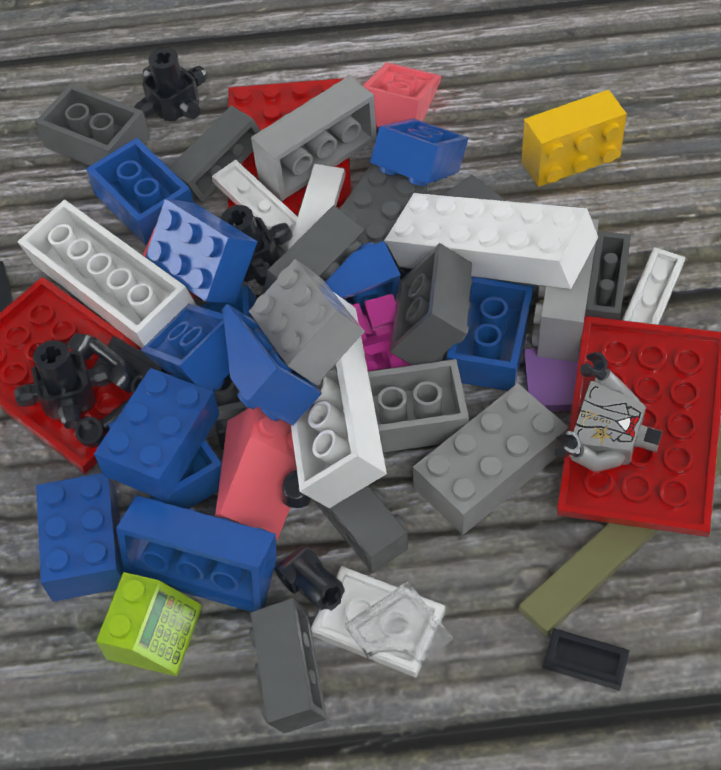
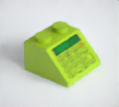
[96,572,202,677]

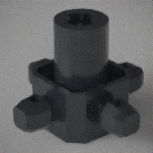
[134,48,207,121]
[221,205,293,286]
[14,340,112,429]

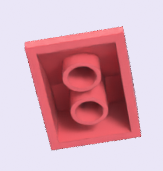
[362,62,441,129]
[215,407,297,540]

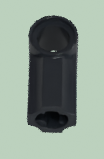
[274,545,346,611]

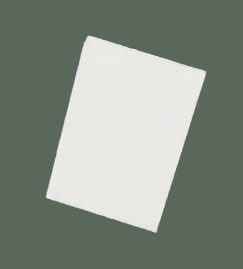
[311,566,445,678]

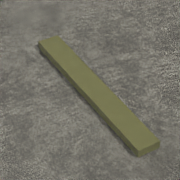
[518,425,721,636]

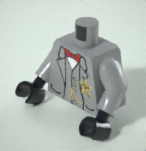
[555,352,663,472]

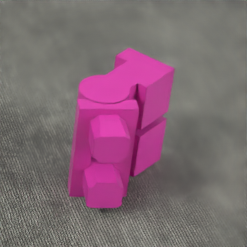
[352,294,412,372]

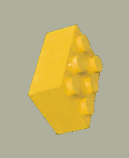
[521,89,627,187]

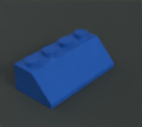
[116,495,277,612]

